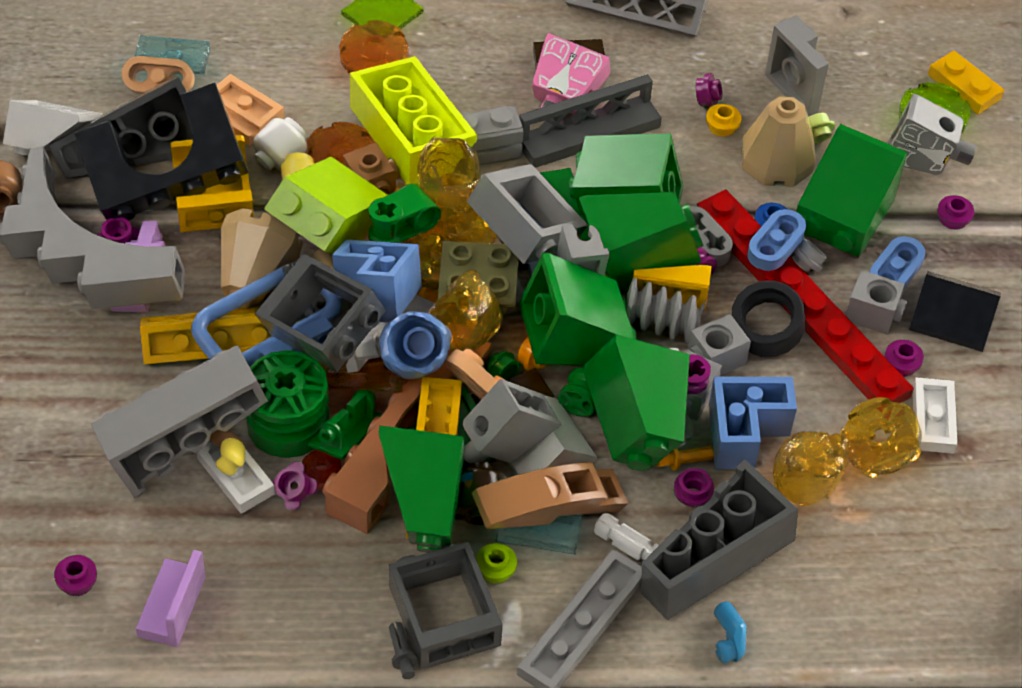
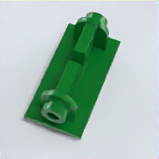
[308,389,383,460]

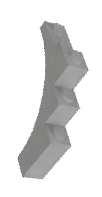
[0,147,185,309]

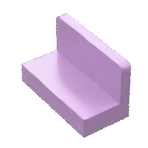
[136,550,206,647]

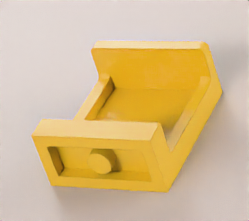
[170,135,254,233]

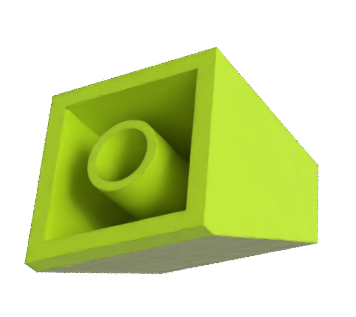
[264,157,388,254]

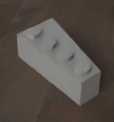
[91,345,268,498]

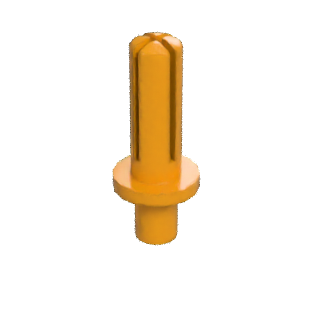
[656,446,714,471]

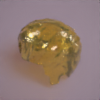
[417,136,481,214]
[428,270,502,352]
[773,430,849,506]

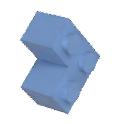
[332,240,422,322]
[708,377,797,469]

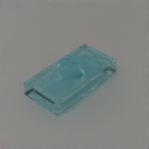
[134,35,210,75]
[495,514,583,555]

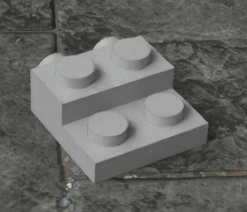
[765,15,829,117]

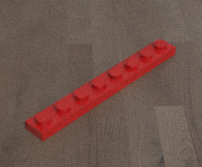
[697,189,914,414]

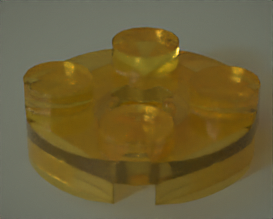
[840,397,922,477]

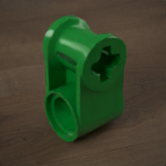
[368,183,442,243]

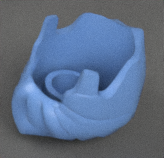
[379,312,452,380]

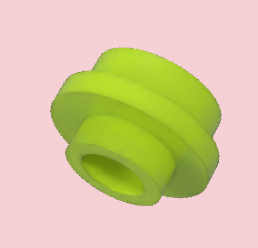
[476,543,517,584]

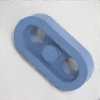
[747,209,806,271]
[869,236,925,291]

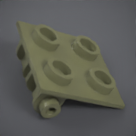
[437,241,518,321]

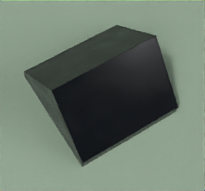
[909,271,1001,352]

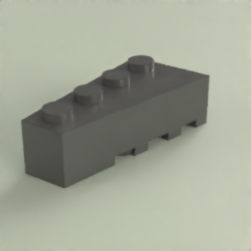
[641,459,798,620]

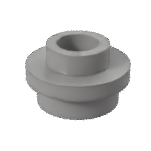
[792,238,827,272]

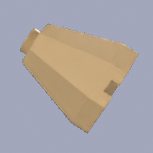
[741,96,816,187]
[221,208,303,308]

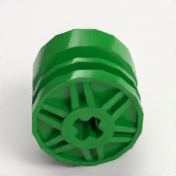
[246,350,330,458]

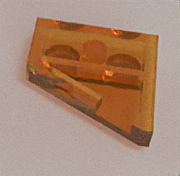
[319,356,403,393]

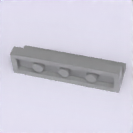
[565,0,709,36]

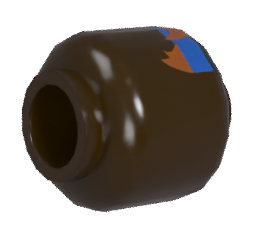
[456,462,506,525]

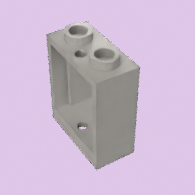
[466,164,588,264]

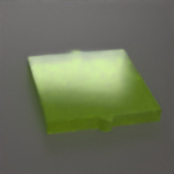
[341,0,424,43]

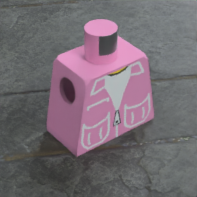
[532,33,611,114]

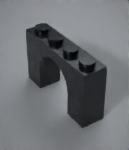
[75,82,249,221]

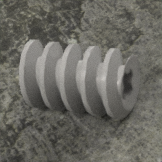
[625,277,706,344]

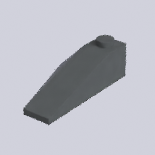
[48,76,193,178]

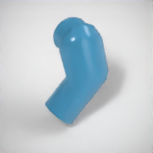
[714,601,747,663]

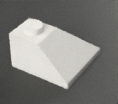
[3,100,103,156]

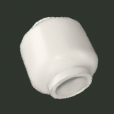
[253,117,307,171]

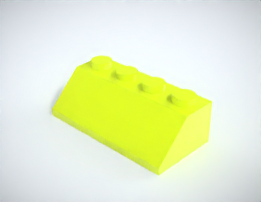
[350,56,477,186]

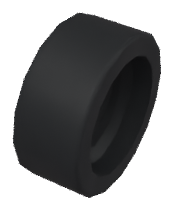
[732,281,805,357]

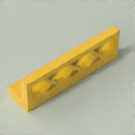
[140,307,298,365]

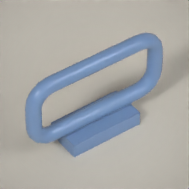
[192,261,342,367]

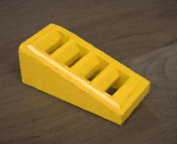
[633,265,712,310]

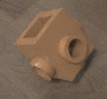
[343,142,400,195]

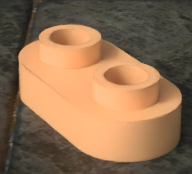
[121,56,195,94]
[444,349,506,400]

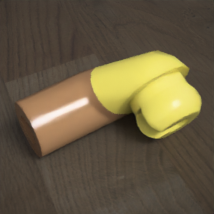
[209,430,245,476]

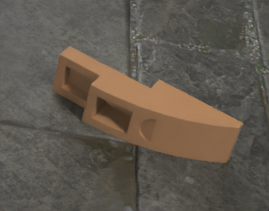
[472,462,628,529]

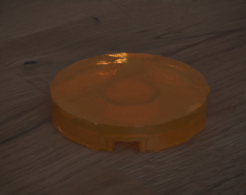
[339,20,409,74]
[305,121,375,165]

